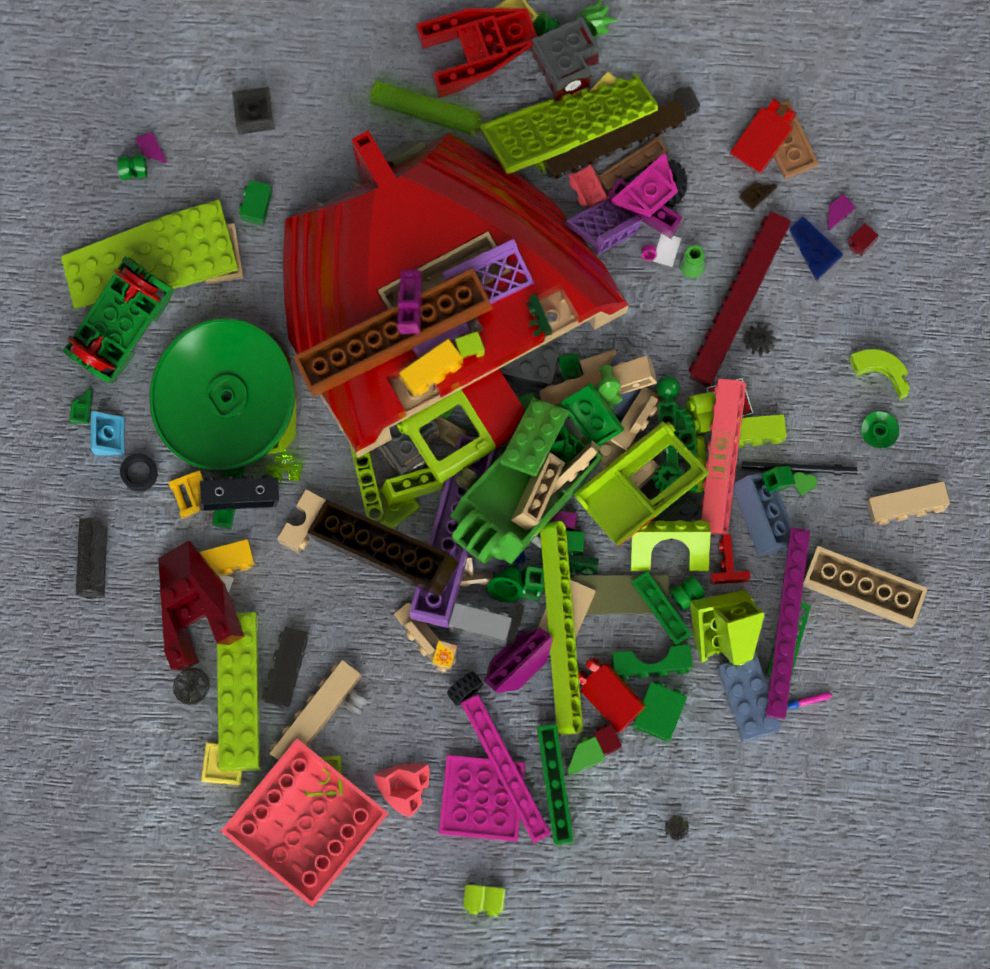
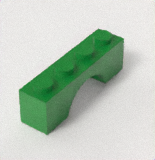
[612,644,693,681]

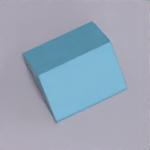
[91,411,124,455]

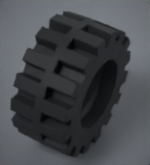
[446,671,483,706]

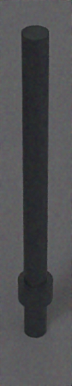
[742,461,857,476]

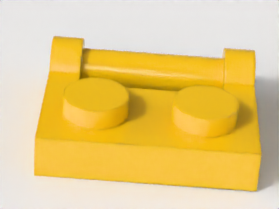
[168,470,203,519]

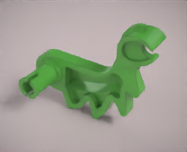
[554,365,623,417]

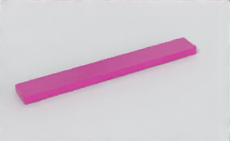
[461,694,551,844]

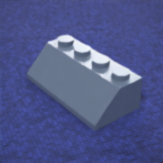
[734,474,792,555]

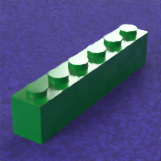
[537,724,574,847]

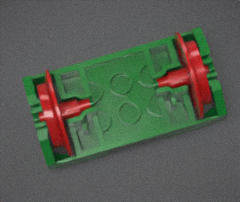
[62,256,176,384]

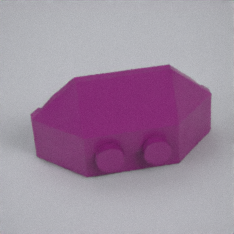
[484,627,553,693]

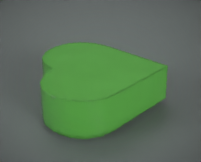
[793,472,817,496]

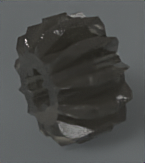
[743,324,776,356]

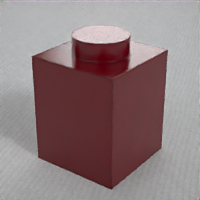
[848,223,879,256]
[594,724,622,756]

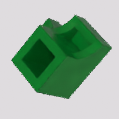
[520,566,545,601]

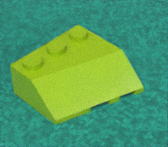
[690,590,753,663]

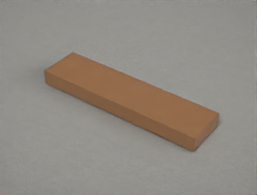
[598,137,669,193]

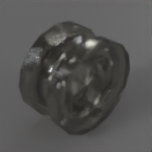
[466,317,483,333]

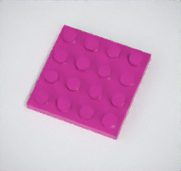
[439,755,525,842]

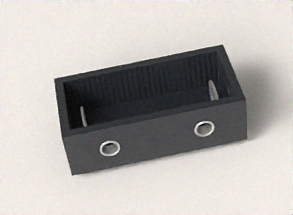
[198,475,279,511]

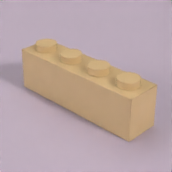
[511,453,565,531]
[867,482,950,526]

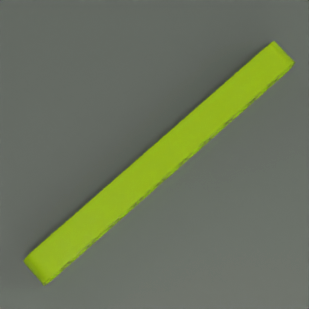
[540,521,583,735]

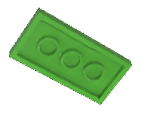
[500,398,569,477]

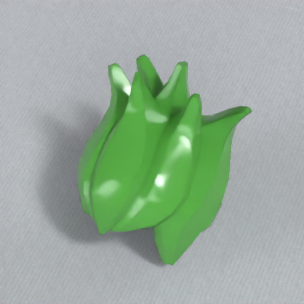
[574,0,617,39]

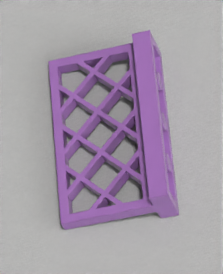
[565,200,643,256]
[442,239,534,304]

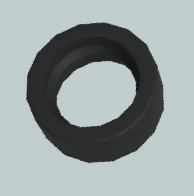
[120,453,158,492]

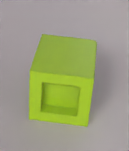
[455,332,485,358]

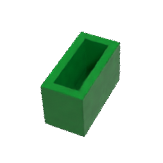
[239,180,273,225]

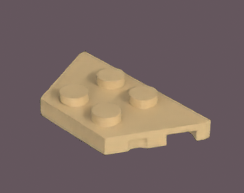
[551,440,598,496]

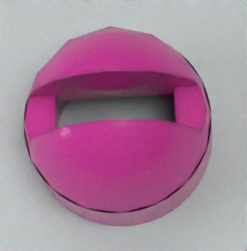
[642,244,657,261]

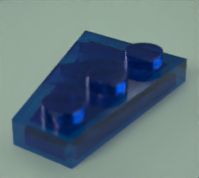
[789,216,843,282]

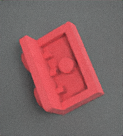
[568,165,609,208]

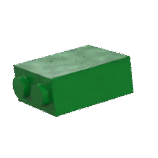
[633,681,687,743]

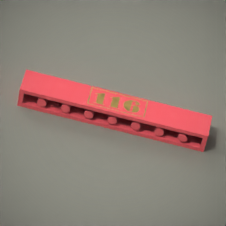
[699,379,746,535]

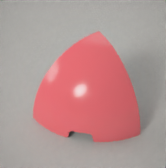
[374,763,429,817]

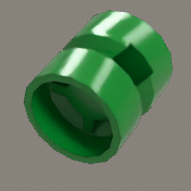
[117,154,148,181]
[669,575,706,611]

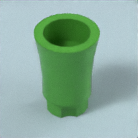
[679,245,706,278]

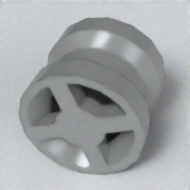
[343,692,368,715]

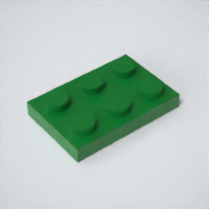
[560,382,625,446]

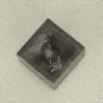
[232,87,275,134]

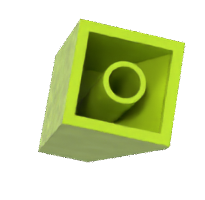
[713,598,764,665]

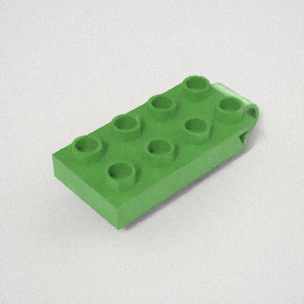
[450,426,603,564]

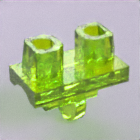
[267,451,303,482]

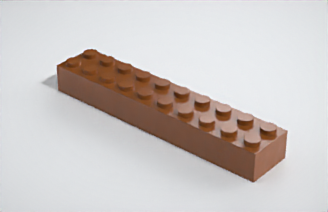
[294,268,493,397]

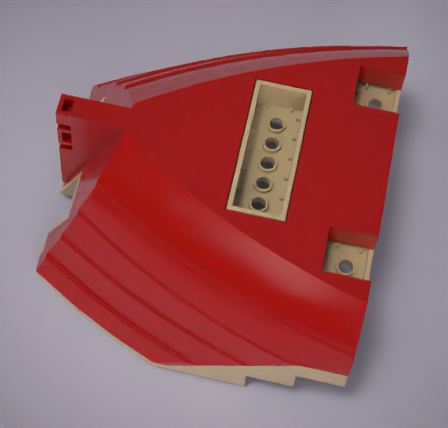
[283,130,629,458]

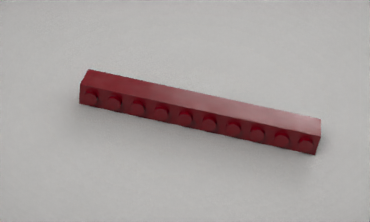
[688,211,791,387]

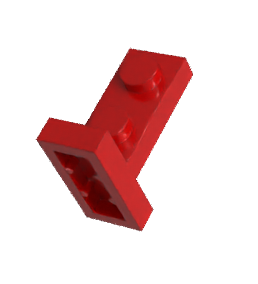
[710,534,750,585]

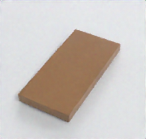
[754,100,819,180]

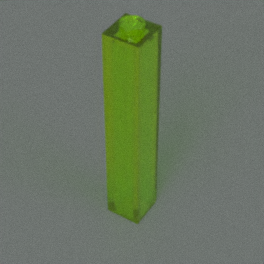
[369,80,483,136]

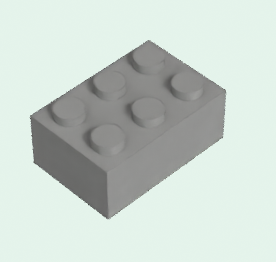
[449,602,512,647]

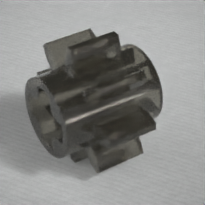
[665,816,689,840]

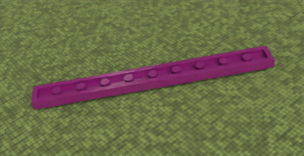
[765,527,810,720]

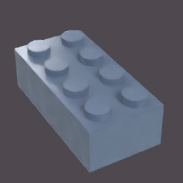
[717,654,781,743]

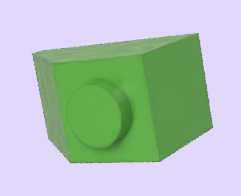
[567,736,605,776]

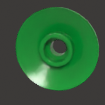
[861,411,899,449]

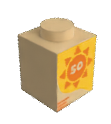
[432,640,458,673]

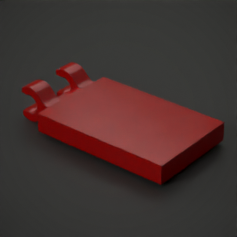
[730,99,796,174]
[578,657,646,733]

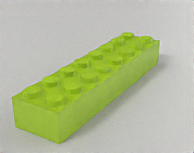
[217,612,261,772]

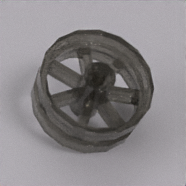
[173,667,210,705]

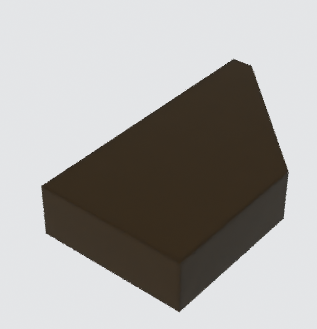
[740,184,777,211]

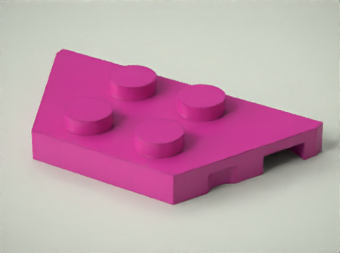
[611,153,678,217]

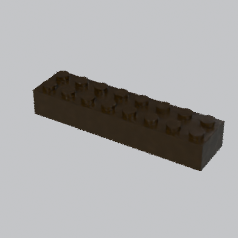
[307,499,458,597]

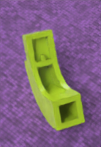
[849,349,910,400]

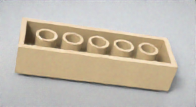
[803,546,928,628]

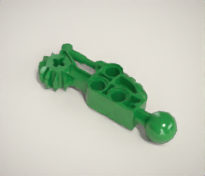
[653,376,698,492]

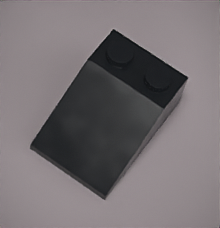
[641,478,699,541]

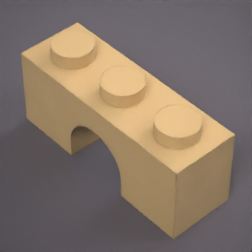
[278,490,326,553]

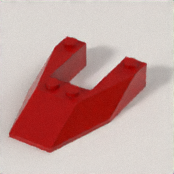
[416,8,537,98]

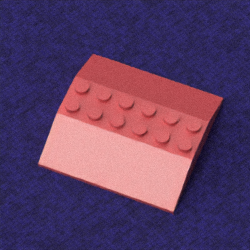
[221,739,389,907]

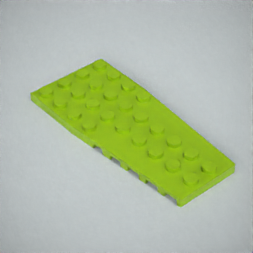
[479,73,658,174]
[61,200,239,310]

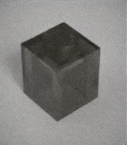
[673,86,700,118]

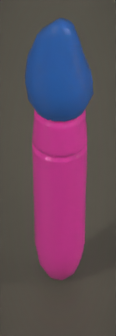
[787,692,832,709]

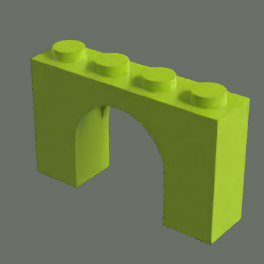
[630,520,711,571]

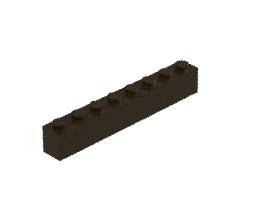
[543,99,687,179]

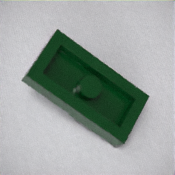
[527,294,552,337]
[568,555,599,577]

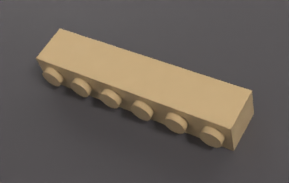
[539,356,657,405]
[270,660,362,761]

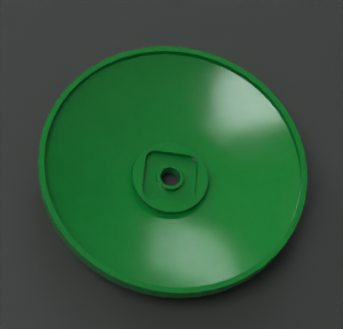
[150,318,296,471]

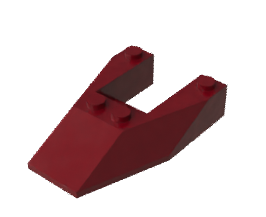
[158,541,245,671]

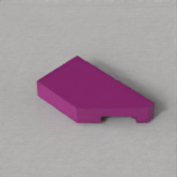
[135,131,167,164]
[828,194,856,231]

